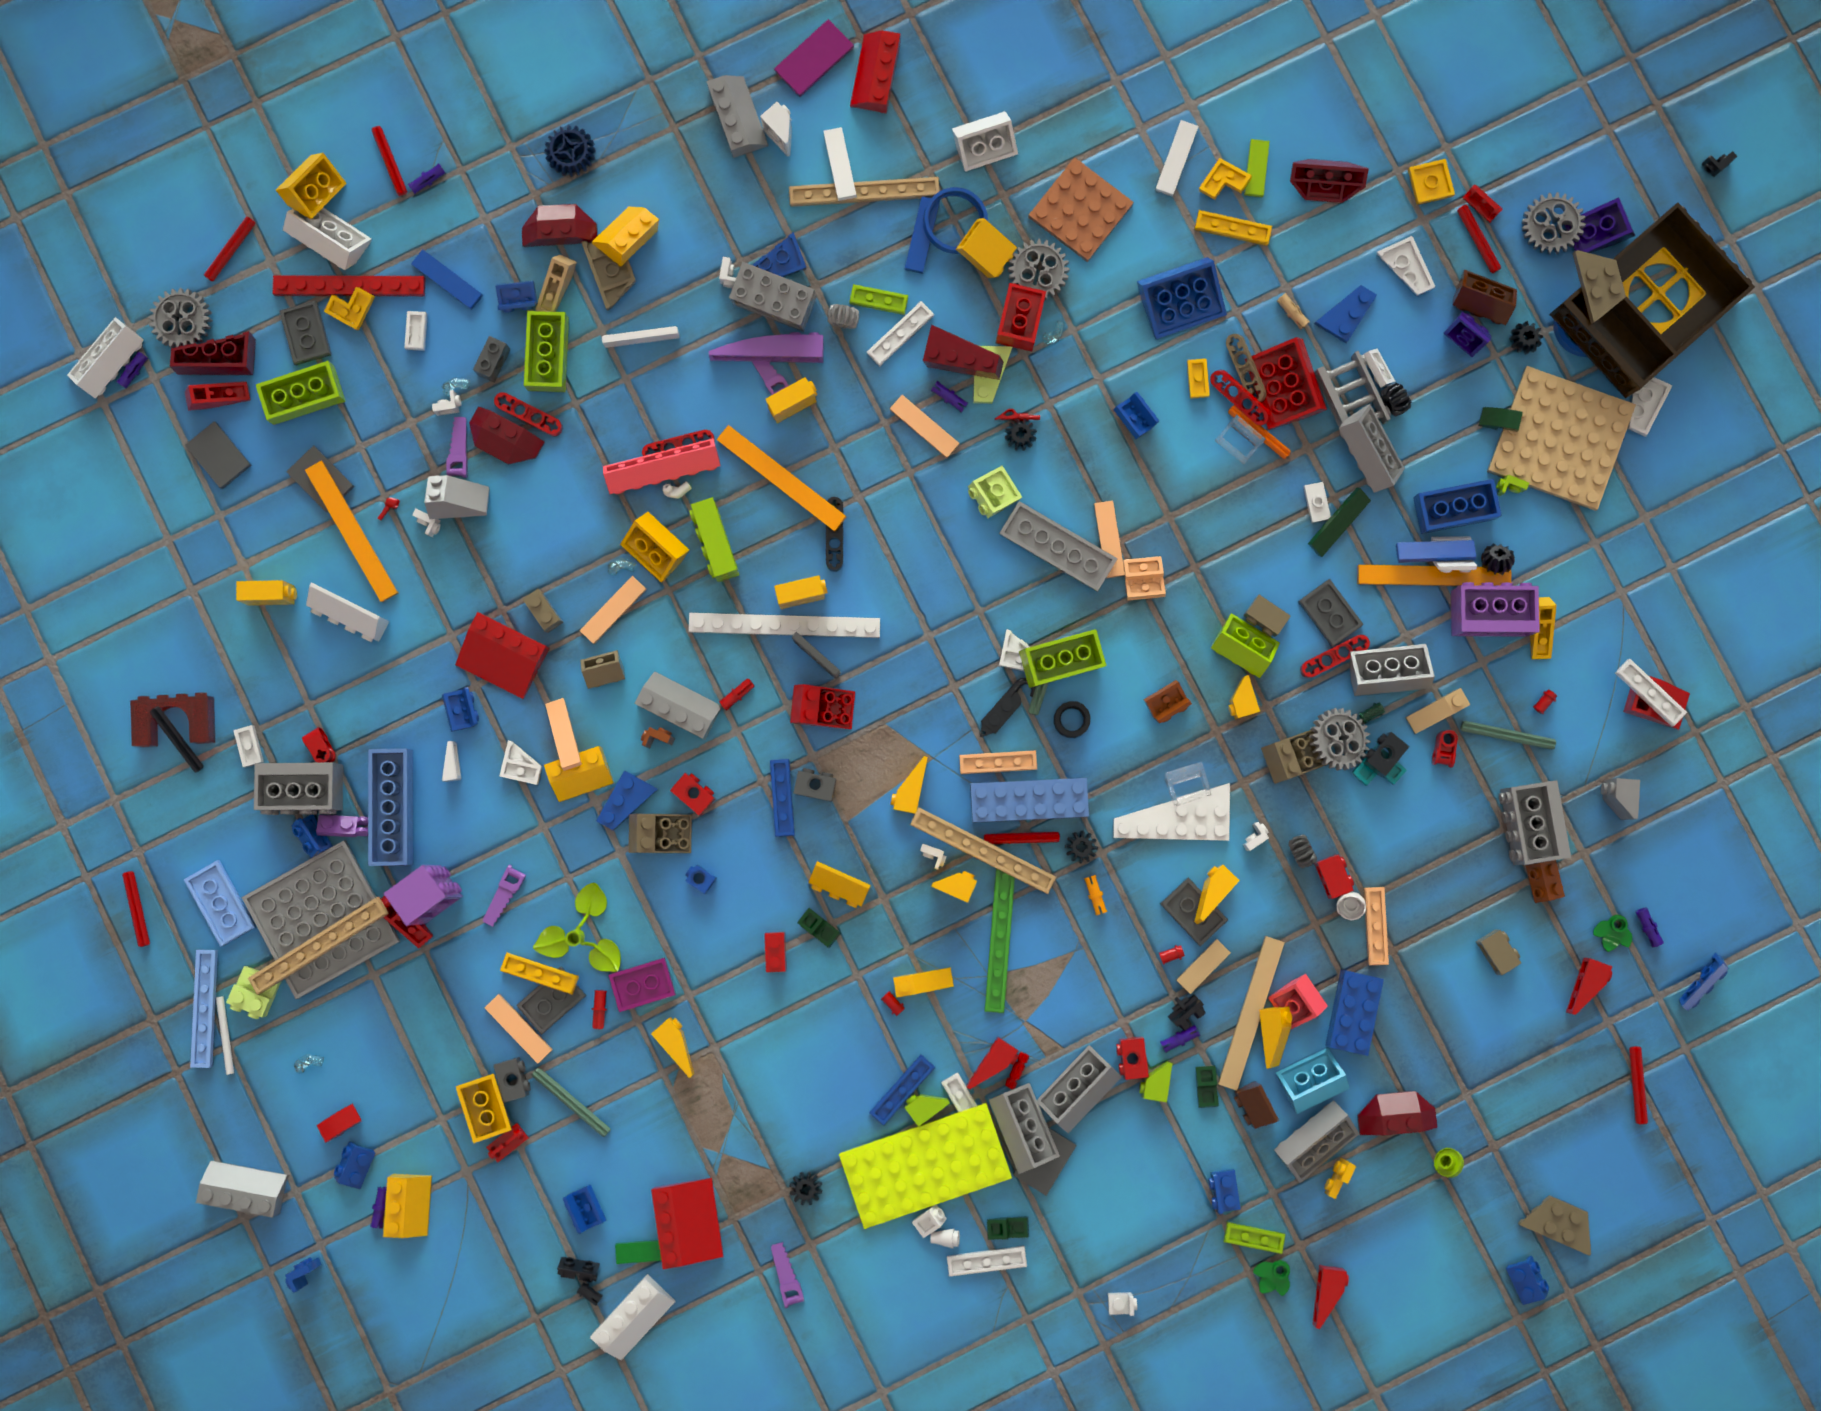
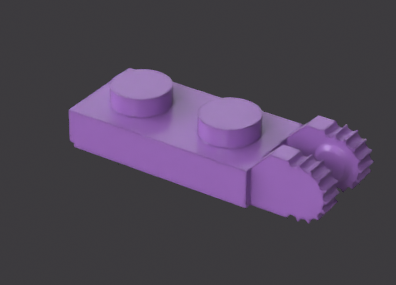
[316,815,368,837]

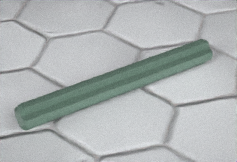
[1461,721,1556,750]
[532,1068,611,1137]

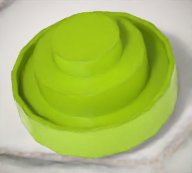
[1434,1148,1464,1178]

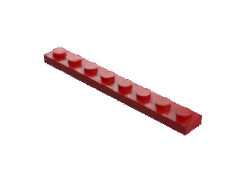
[273,275,425,296]

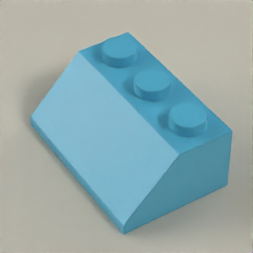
[1276,1048,1350,1114]

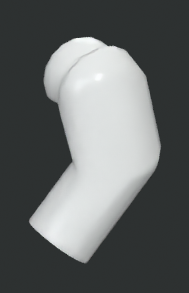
[662,481,692,499]

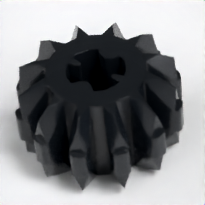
[1509,321,1544,354]
[1381,382,1412,416]
[1005,419,1037,451]
[1481,543,1515,575]
[1065,831,1098,864]
[790,1171,823,1205]

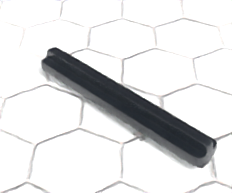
[150,706,204,773]

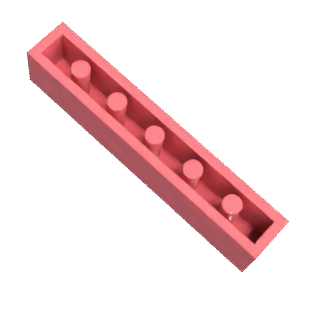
[603,438,721,494]

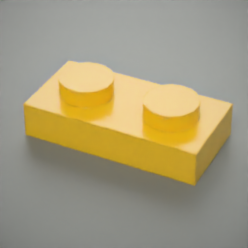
[1187,358,1210,399]

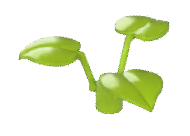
[533,882,621,972]

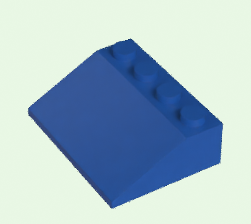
[1137,257,1227,339]

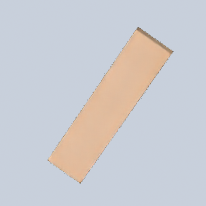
[890,395,959,458]
[1094,500,1125,579]
[580,576,647,644]
[545,698,582,771]
[959,750,1037,774]
[1364,887,1389,966]
[485,994,553,1064]

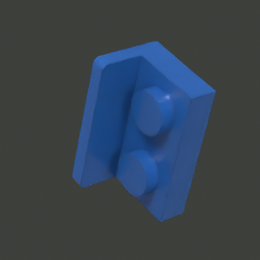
[1208,1169,1241,1214]

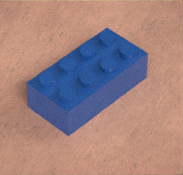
[1413,479,1502,534]
[1325,970,1384,1056]

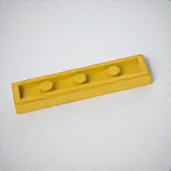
[1194,210,1272,246]
[500,952,579,995]

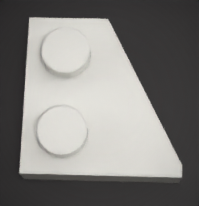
[999,629,1029,671]
[499,740,543,785]

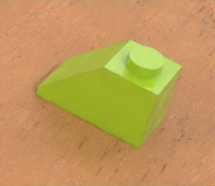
[1139,1061,1173,1102]
[905,1094,950,1127]

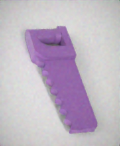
[752,361,789,395]
[446,417,468,478]
[483,864,526,927]
[771,1242,804,1308]

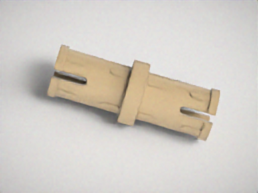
[1277,293,1310,330]

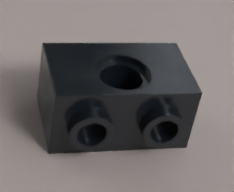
[1363,732,1410,777]

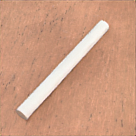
[216,996,234,1075]

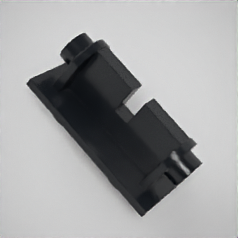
[557,1257,600,1283]

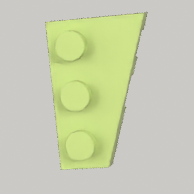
[973,346,1012,404]

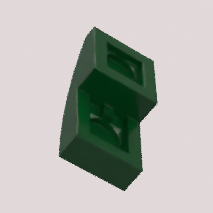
[1478,407,1523,432]
[797,908,841,948]
[1195,1066,1219,1108]
[987,1216,1029,1240]

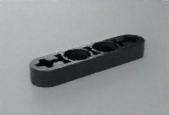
[826,497,843,571]

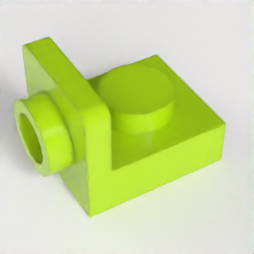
[1496,475,1529,496]

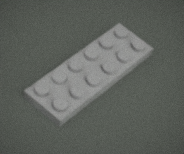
[999,501,1118,592]

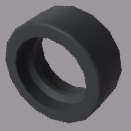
[1054,701,1091,738]

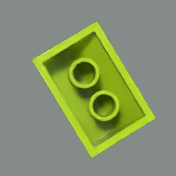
[1211,613,1280,678]

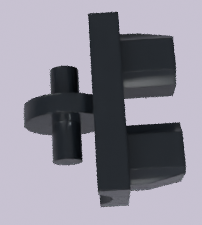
[1168,995,1206,1031]

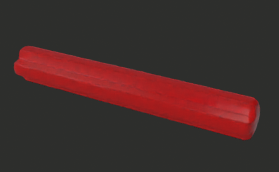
[371,126,407,196]
[1457,205,1501,273]
[204,217,255,282]
[983,832,1060,844]
[122,871,150,947]
[1629,1046,1648,1125]

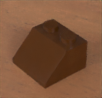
[1234,1081,1279,1129]

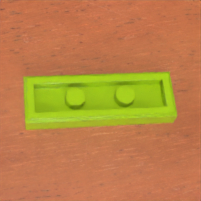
[1244,139,1270,198]
[849,284,908,315]
[1223,1222,1286,1254]

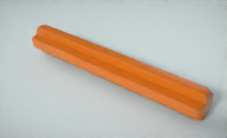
[1228,405,1291,459]

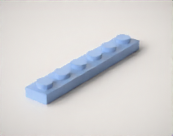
[190,950,218,1068]

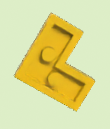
[1199,158,1252,200]
[324,287,375,330]
[1324,1158,1356,1199]

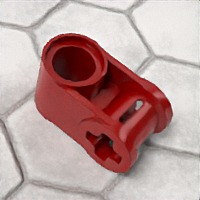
[302,727,336,763]
[1432,730,1458,768]

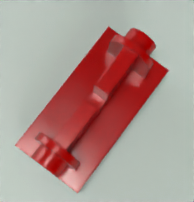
[1462,184,1503,223]
[486,1123,529,1162]

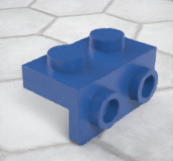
[495,280,538,313]
[1113,392,1159,439]
[442,687,479,732]
[291,814,333,858]
[334,1141,375,1189]
[563,1184,606,1234]
[1506,1256,1549,1305]
[285,1257,322,1293]

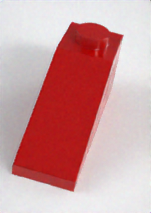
[185,382,250,410]
[381,896,433,948]
[1566,958,1612,1015]
[966,1037,1019,1089]
[1312,1265,1349,1329]

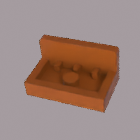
[1143,680,1192,723]
[641,727,675,749]
[1526,860,1565,903]

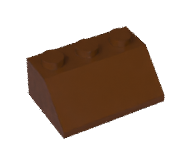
[1453,269,1517,325]

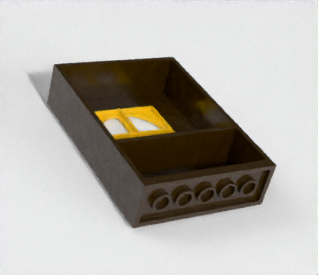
[1549,202,1755,399]

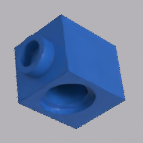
[685,865,717,894]

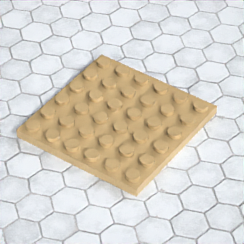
[1487,366,1636,511]

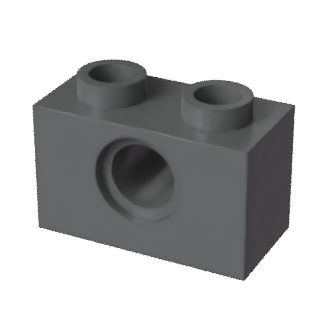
[473,336,511,383]
[794,768,837,802]
[493,1057,531,1103]

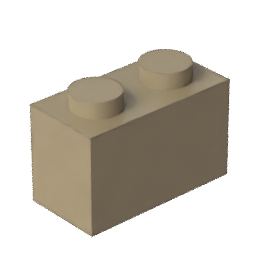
[522,589,564,633]
[1243,594,1291,637]
[580,650,625,689]
[1476,929,1521,975]

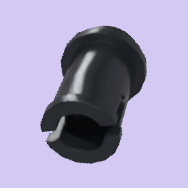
[577,1282,603,1306]

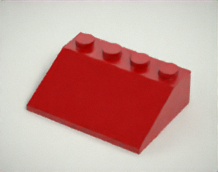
[1244,337,1327,430]
[455,612,550,699]
[651,1178,724,1269]

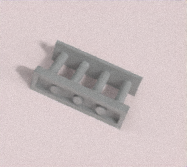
[1314,351,1391,427]

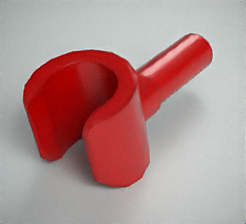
[378,497,400,521]

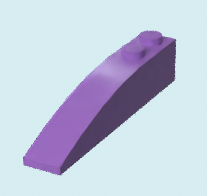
[709,332,824,363]

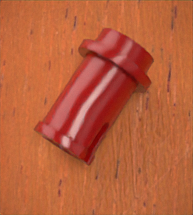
[1533,689,1557,714]
[1159,945,1185,965]
[881,991,905,1016]

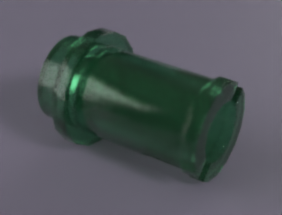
[1359,702,1385,724]

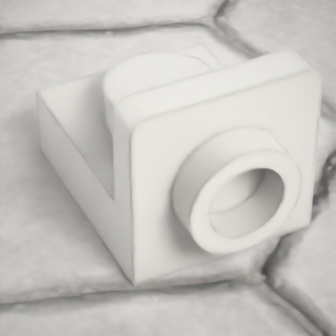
[719,257,736,288]
[432,390,462,416]
[412,508,441,537]
[1243,822,1269,851]
[920,844,947,869]
[912,1205,947,1238]
[1108,1292,1137,1316]

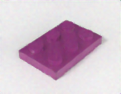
[609,958,676,1012]

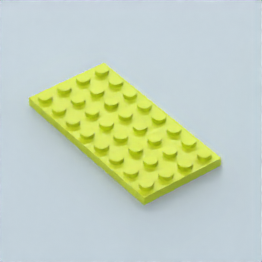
[839,1103,1012,1229]

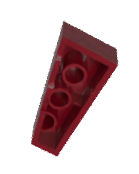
[923,324,1004,380]
[170,331,256,375]

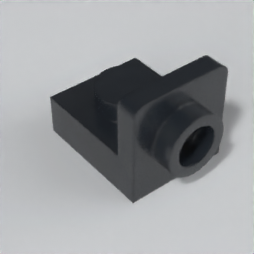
[1702,151,1738,177]

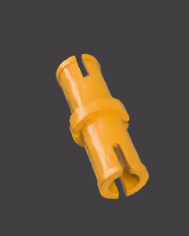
[1084,875,1107,915]

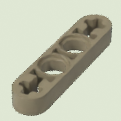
[1226,334,1266,402]

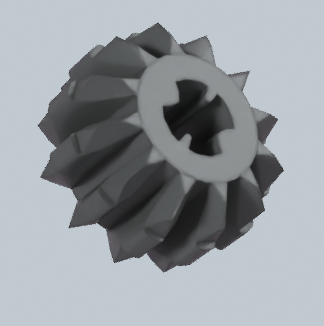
[1288,834,1317,868]

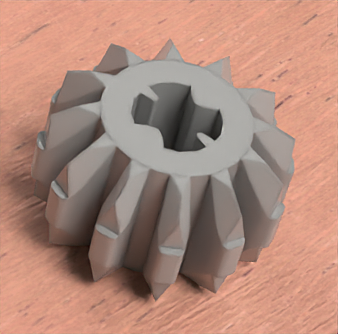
[827,304,859,329]

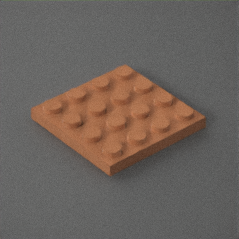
[1028,157,1134,262]

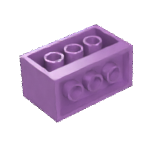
[1451,582,1539,637]
[383,865,463,926]

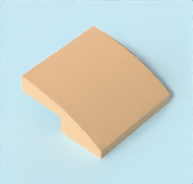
[1123,556,1166,601]

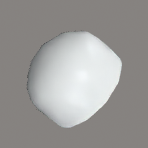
[1336,891,1366,921]

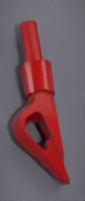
[995,408,1040,422]

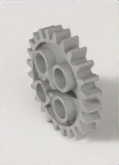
[1522,192,1586,255]
[1008,239,1070,300]
[148,288,213,348]
[1309,708,1371,770]

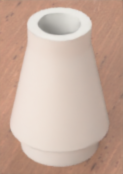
[931,1229,960,1249]

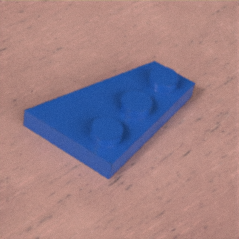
[753,232,807,277]
[1314,285,1377,343]
[596,770,658,830]
[1679,953,1729,1011]

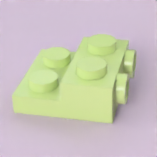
[968,466,1022,518]
[226,966,281,1019]

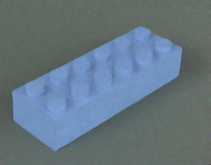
[368,749,413,866]
[970,778,1089,823]

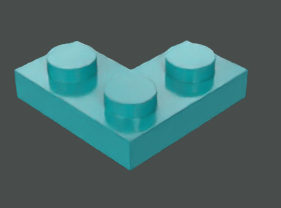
[1351,744,1407,786]

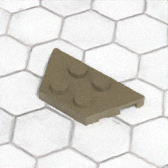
[581,241,636,311]
[1572,250,1626,324]
[1518,1195,1591,1256]

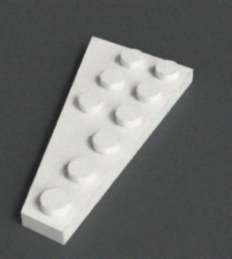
[1113,783,1230,841]

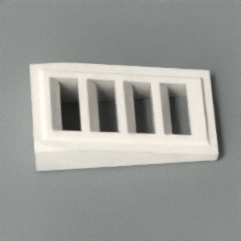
[442,741,461,782]

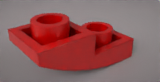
[316,1103,362,1143]

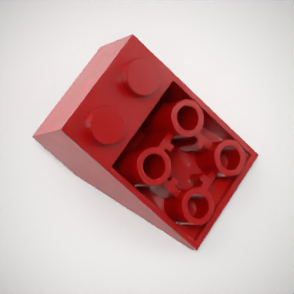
[1623,676,1690,730]
[790,684,855,729]

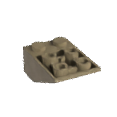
[1261,730,1329,784]
[629,814,692,853]

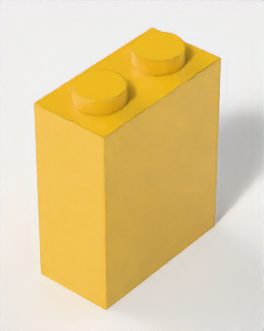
[956,218,1017,278]
[765,377,817,424]
[774,575,828,609]
[236,580,297,606]

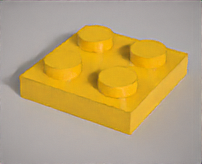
[1408,159,1455,205]

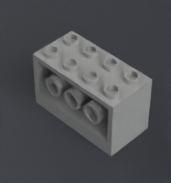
[729,262,817,332]
[254,763,343,815]
[1499,780,1571,865]

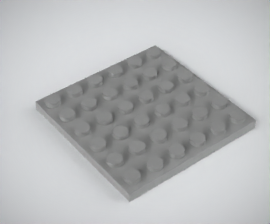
[241,840,401,999]

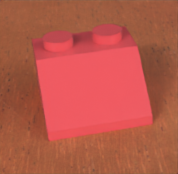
[1268,974,1328,1029]

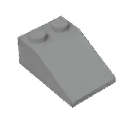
[424,475,490,519]

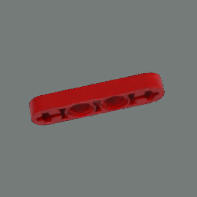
[1210,370,1271,426]
[494,392,563,436]
[642,429,715,456]
[1300,635,1370,678]

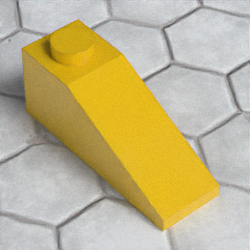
[1530,597,1557,659]
[890,756,928,814]
[1194,864,1240,924]
[893,967,954,998]
[1259,1007,1292,1068]
[651,1017,694,1078]

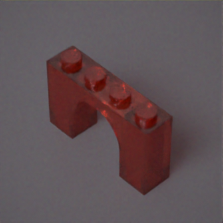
[130,692,215,748]

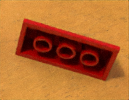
[850,30,901,114]

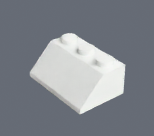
[952,112,1018,171]

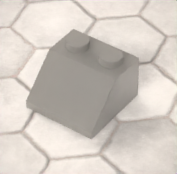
[1601,778,1640,820]

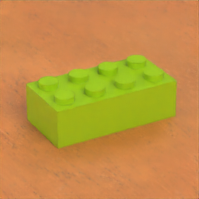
[524,311,569,392]
[255,361,346,425]
[689,497,740,582]
[1019,629,1107,688]

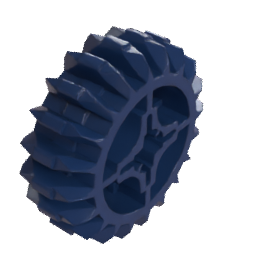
[544,125,596,177]

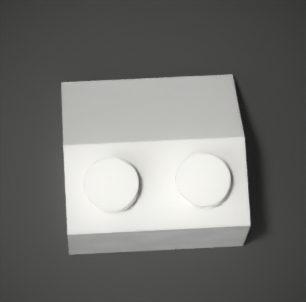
[760,102,792,157]

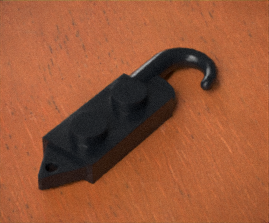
[980,678,1036,737]

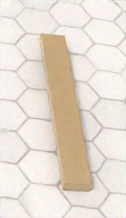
[789,177,940,207]
[910,807,1056,894]
[248,897,389,995]
[1218,936,1285,1091]

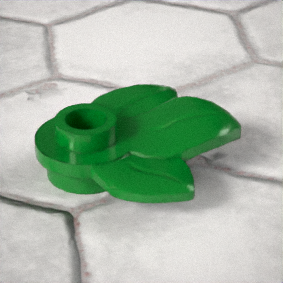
[1593,915,1632,952]
[1253,1260,1290,1296]

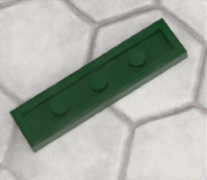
[1308,487,1371,557]

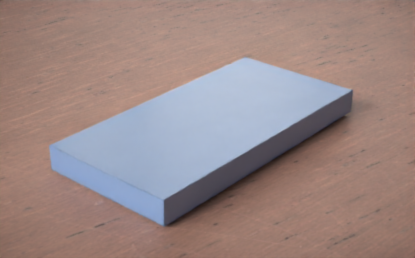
[184,860,256,947]

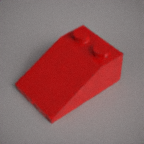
[996,283,1046,352]

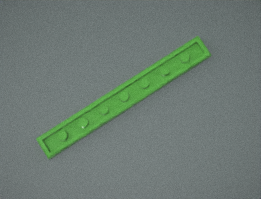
[985,869,1015,1013]

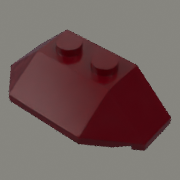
[1290,159,1369,203]
[522,204,598,247]
[469,406,545,465]
[1357,1091,1438,1136]

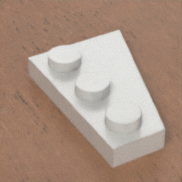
[1376,236,1435,296]
[1628,377,1673,437]

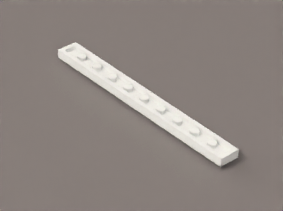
[689,613,880,638]

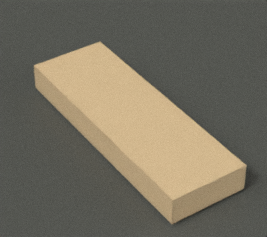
[1176,939,1231,994]

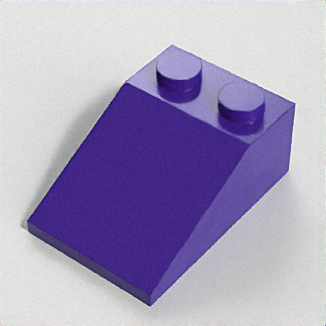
[1565,197,1636,253]
[1444,312,1492,357]

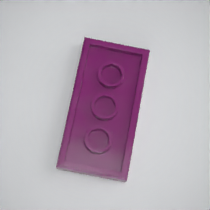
[774,19,854,97]

